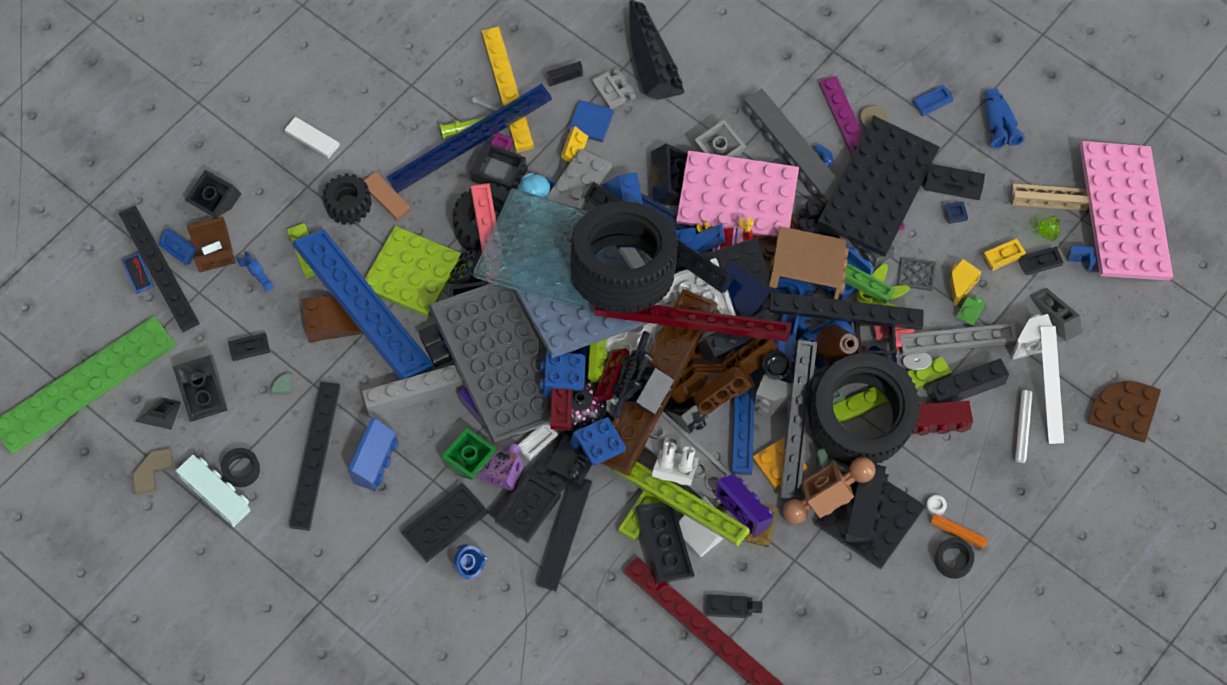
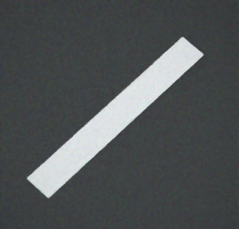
[1040,326,1064,444]

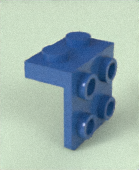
[540,351,585,398]
[570,417,626,465]

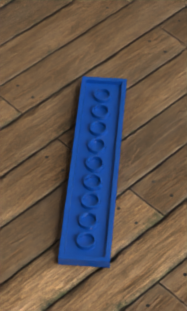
[292,229,434,380]

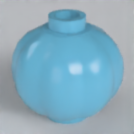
[517,173,551,207]

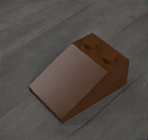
[302,296,363,343]

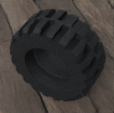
[452,183,525,255]

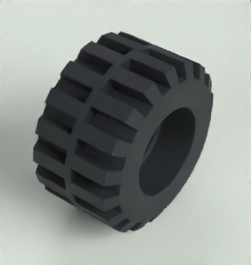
[323,174,372,225]

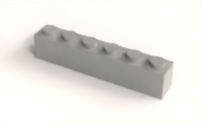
[362,365,466,417]

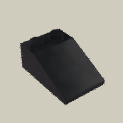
[173,354,228,422]

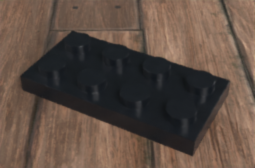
[401,483,488,563]
[635,502,695,584]

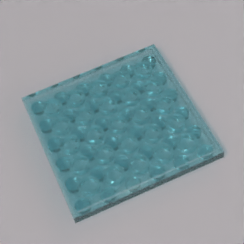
[473,188,610,310]

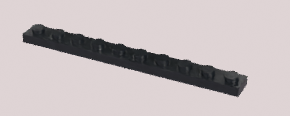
[584,181,734,294]

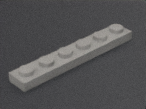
[900,323,1017,355]

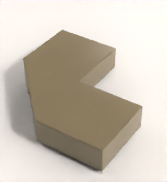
[133,449,174,494]

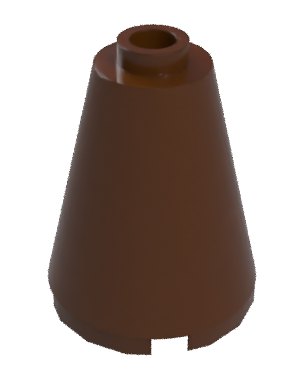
[816,325,859,364]

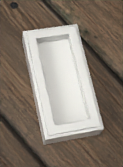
[518,424,558,461]

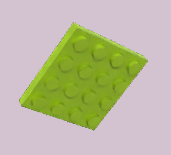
[365,226,461,318]

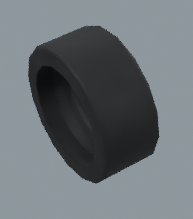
[221,448,260,488]
[935,538,975,579]

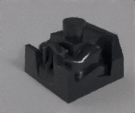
[664,397,708,433]

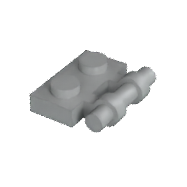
[592,69,637,109]

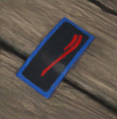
[121,253,154,294]

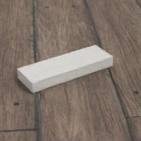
[284,117,340,159]

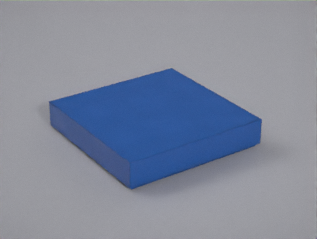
[568,100,614,143]

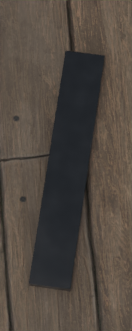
[537,479,592,592]

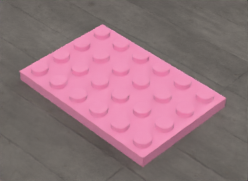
[676,151,799,238]

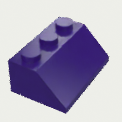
[715,474,773,539]

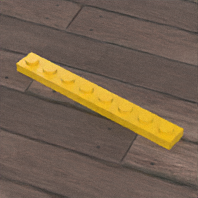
[482,26,534,153]

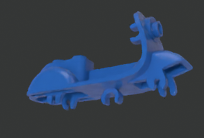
[762,278,815,382]

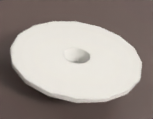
[903,353,932,370]

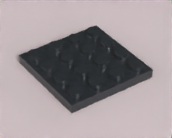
[815,481,926,569]

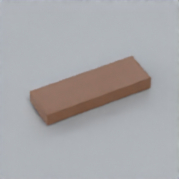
[363,172,412,221]

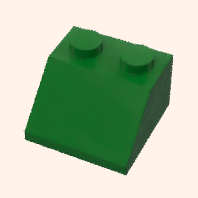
[441,427,497,480]

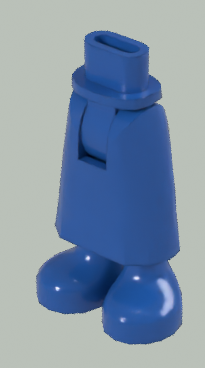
[984,88,1025,149]

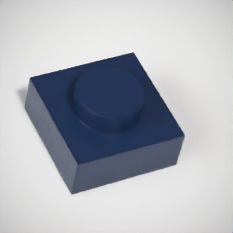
[945,201,968,224]

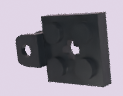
[798,200,841,239]

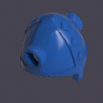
[452,544,488,579]

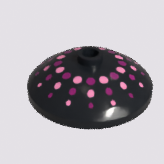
[548,378,607,431]

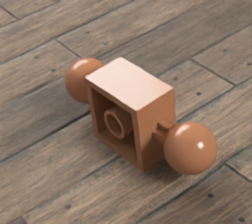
[782,457,875,524]

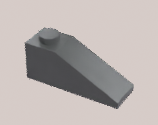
[1031,288,1082,341]

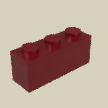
[912,400,973,436]

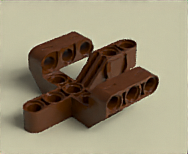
[671,338,779,415]

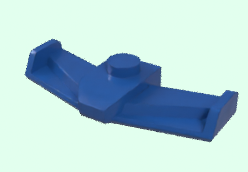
[676,223,726,253]

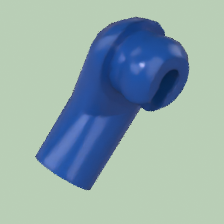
[814,144,834,168]

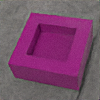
[491,133,514,151]

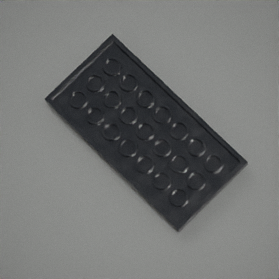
[817,116,940,257]

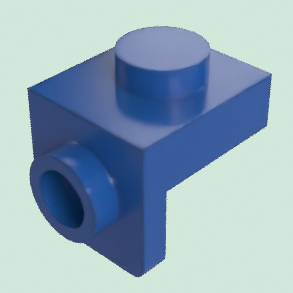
[1067,245,1097,272]

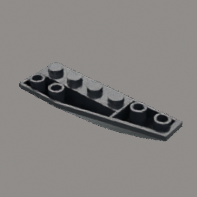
[629,0,685,100]

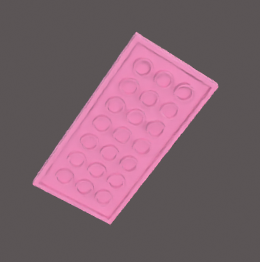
[1079,141,1173,281]

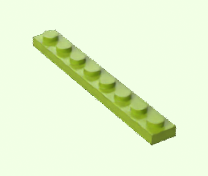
[808,356,952,427]
[613,462,750,547]

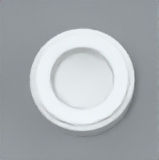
[926,495,947,515]

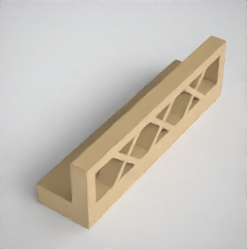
[1012,183,1089,211]

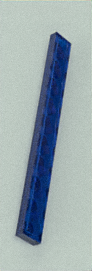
[387,83,552,193]

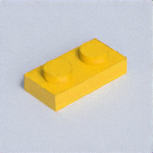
[560,126,589,163]
[983,239,1026,271]

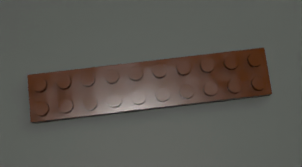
[600,289,718,476]

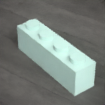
[176,455,251,528]

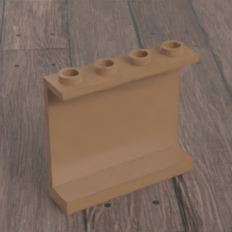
[769,227,849,300]

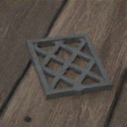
[898,257,936,291]

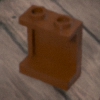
[187,217,236,273]

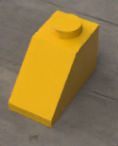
[949,259,981,306]

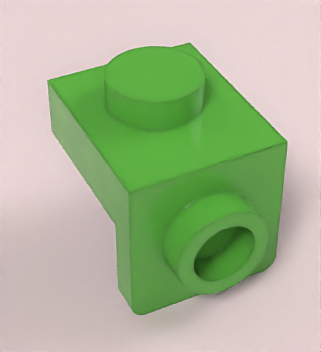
[956,295,986,326]

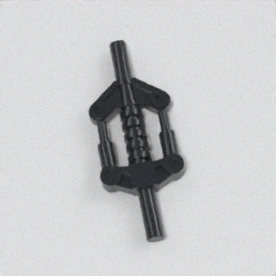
[612,331,653,418]

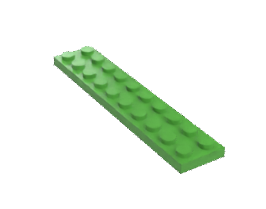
[0,316,176,455]

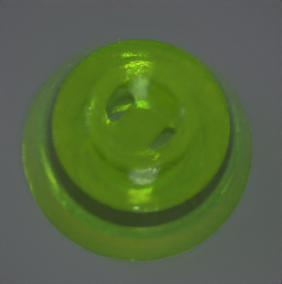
[1038,216,1060,241]

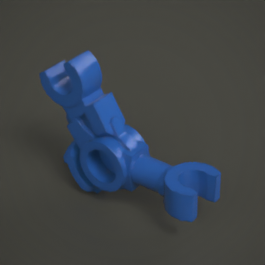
[236,252,274,292]

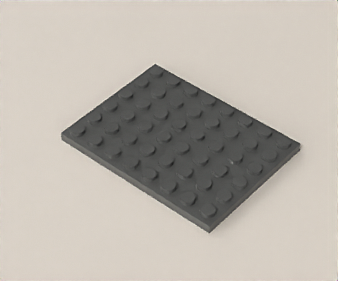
[429,278,586,445]

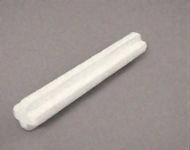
[1015,390,1032,463]

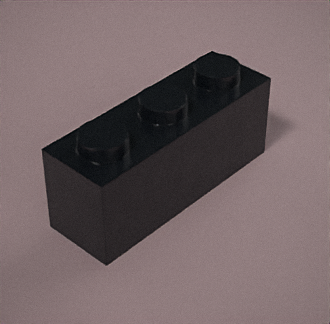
[924,164,985,200]

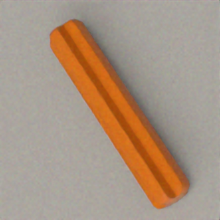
[930,514,988,549]

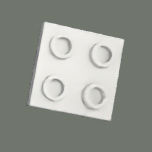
[652,442,699,486]

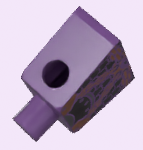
[478,443,523,492]

